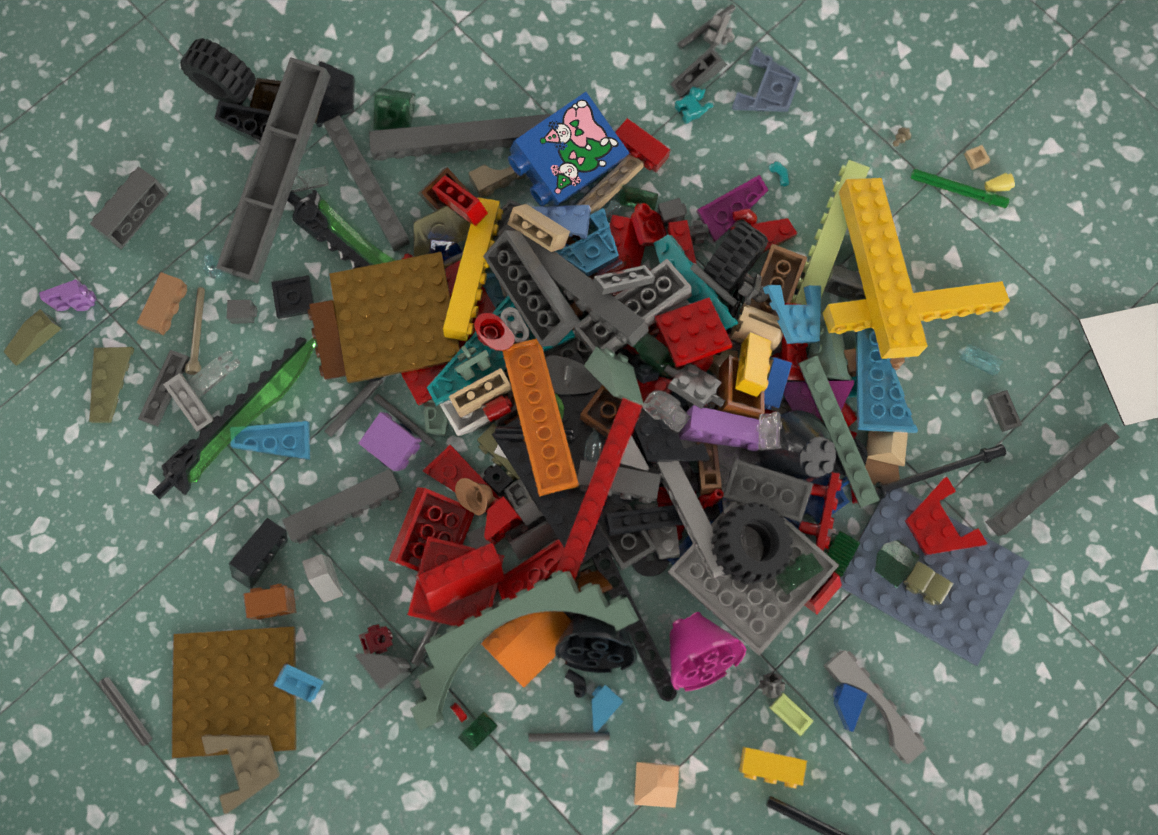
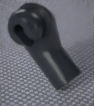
[565,669,587,698]

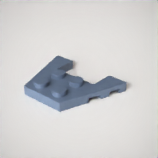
[732,46,800,112]

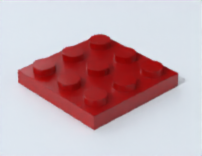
[655,297,732,367]

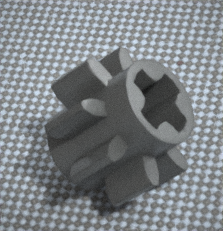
[689,220,709,244]
[760,673,785,698]

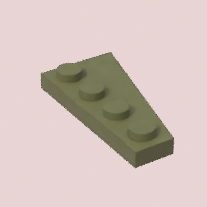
[89,347,135,423]

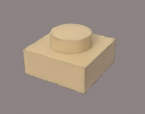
[964,145,990,170]

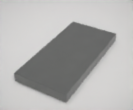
[723,459,813,522]

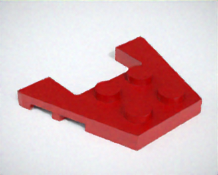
[905,477,988,555]

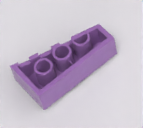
[679,405,768,451]

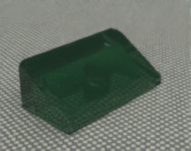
[619,185,659,211]

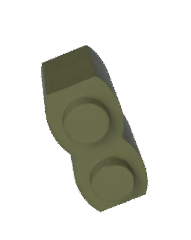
[903,561,953,606]

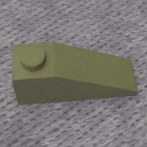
[4,309,61,366]

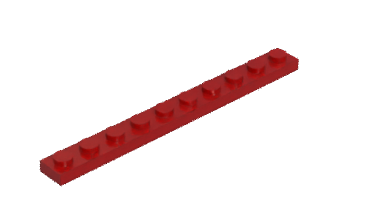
[555,398,643,581]

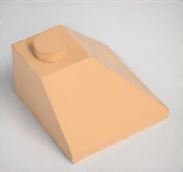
[634,762,679,808]

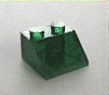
[373,88,415,130]

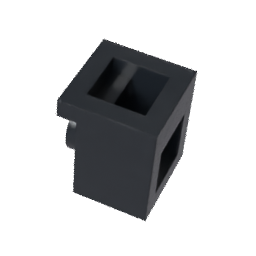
[483,464,514,496]

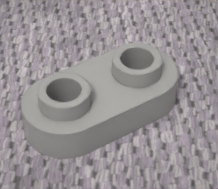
[501,307,529,344]

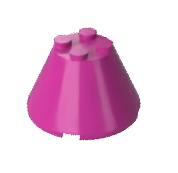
[669,612,746,691]

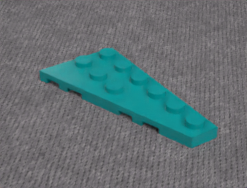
[654,235,739,330]

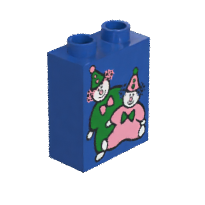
[508,92,629,206]

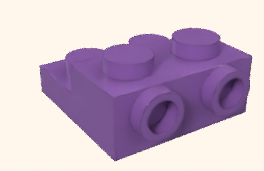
[39,279,97,311]

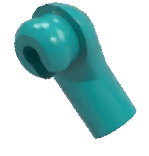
[769,161,789,187]

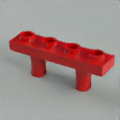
[798,472,842,551]

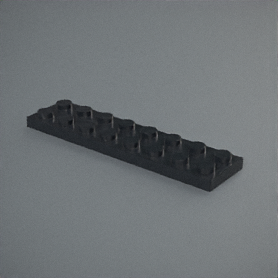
[492,417,610,564]

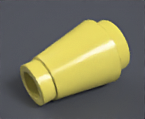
[985,173,1015,192]

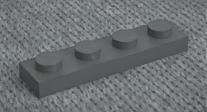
[138,350,190,427]

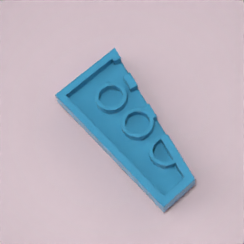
[231,421,310,460]

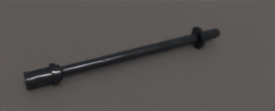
[875,444,1006,499]

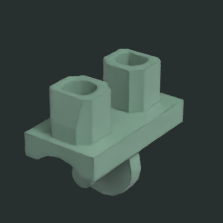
[455,346,491,381]

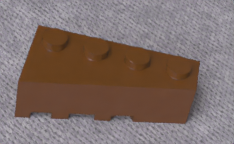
[307,300,346,380]

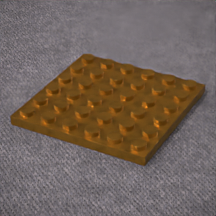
[329,252,460,383]
[172,626,297,758]

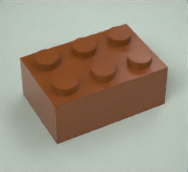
[718,355,764,420]

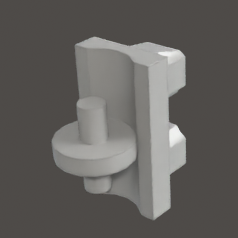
[703,14,735,49]

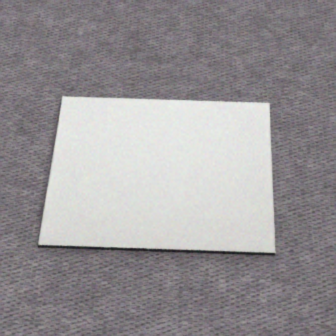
[1079,303,1158,426]

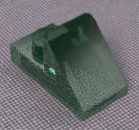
[458,712,498,752]

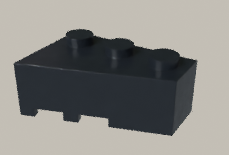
[229,518,288,589]

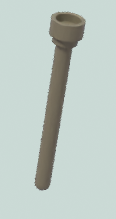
[185,287,205,375]

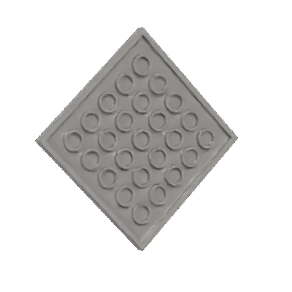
[668,500,839,656]

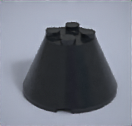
[759,410,836,482]
[555,602,637,673]

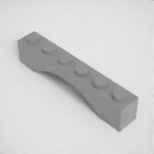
[823,650,927,764]

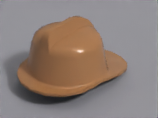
[455,478,496,516]

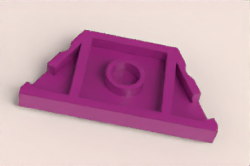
[783,380,854,421]

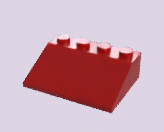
[388,487,474,572]

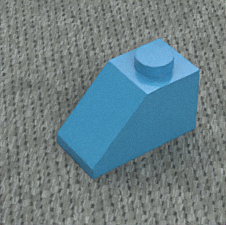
[591,685,623,733]

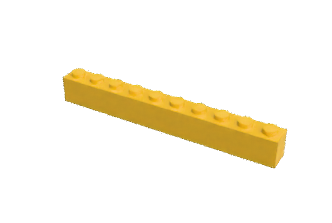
[822,281,1010,334]

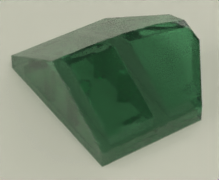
[874,540,920,588]

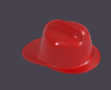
[474,313,515,351]

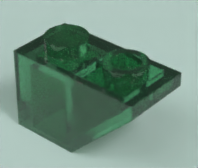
[634,333,676,376]

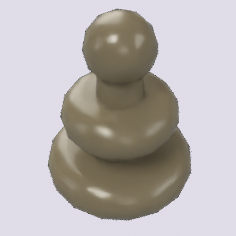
[893,127,911,147]

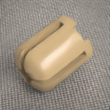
[730,304,783,351]

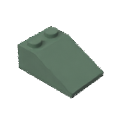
[584,346,643,405]

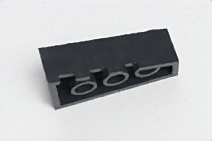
[214,101,271,144]

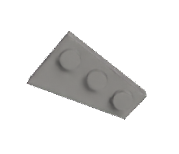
[635,503,680,559]

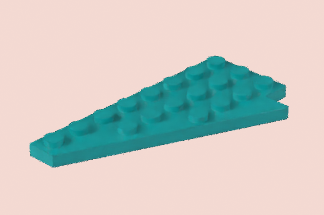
[427,296,575,406]

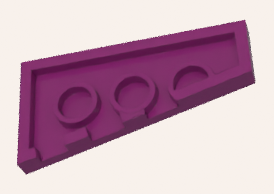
[696,175,769,243]

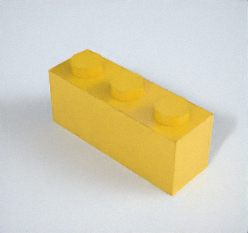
[735,332,772,397]
[739,747,807,788]

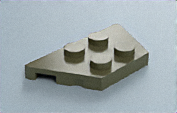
[413,206,471,257]

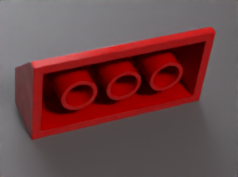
[597,215,645,295]
[416,543,505,613]

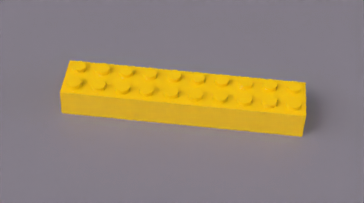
[839,178,928,359]

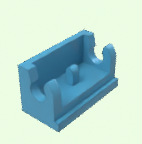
[273,664,324,702]

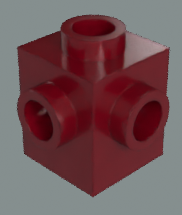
[359,624,393,655]

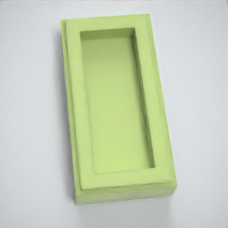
[769,693,813,736]

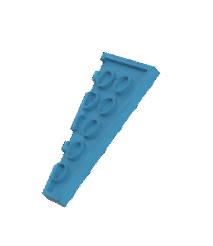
[855,328,918,433]

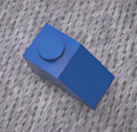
[833,683,868,732]

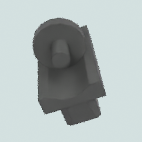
[738,273,769,305]

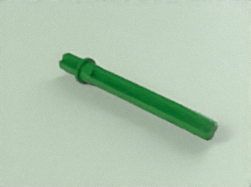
[910,169,1010,209]

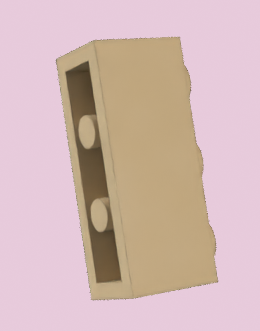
[508,204,570,252]
[449,368,512,418]

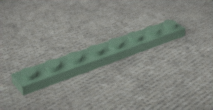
[798,356,879,508]

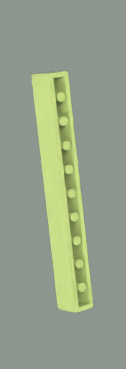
[791,160,870,305]

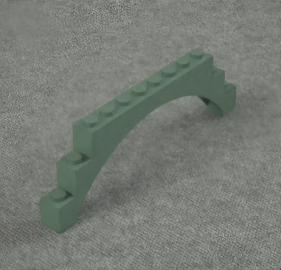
[410,570,639,731]

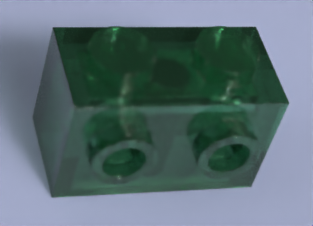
[775,552,824,595]

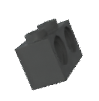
[504,479,543,526]

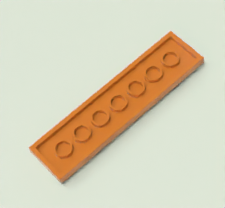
[502,339,579,496]

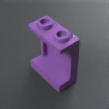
[358,412,422,471]

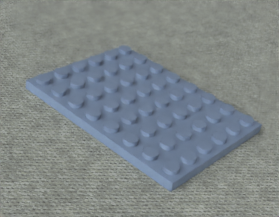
[840,488,1030,666]

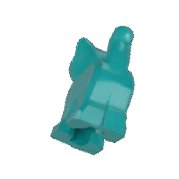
[674,87,714,124]

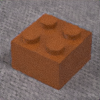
[244,584,297,620]

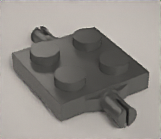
[664,363,725,409]

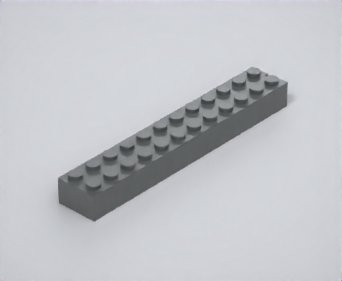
[216,57,331,284]

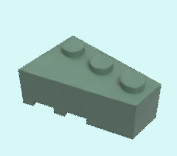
[808,321,851,381]

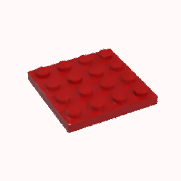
[407,536,505,627]

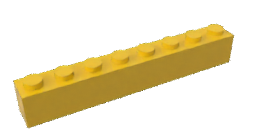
[443,197,503,341]

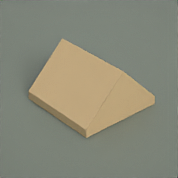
[866,431,908,466]

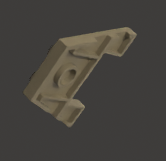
[201,734,280,814]

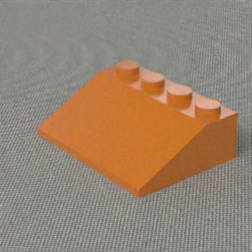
[481,611,571,688]

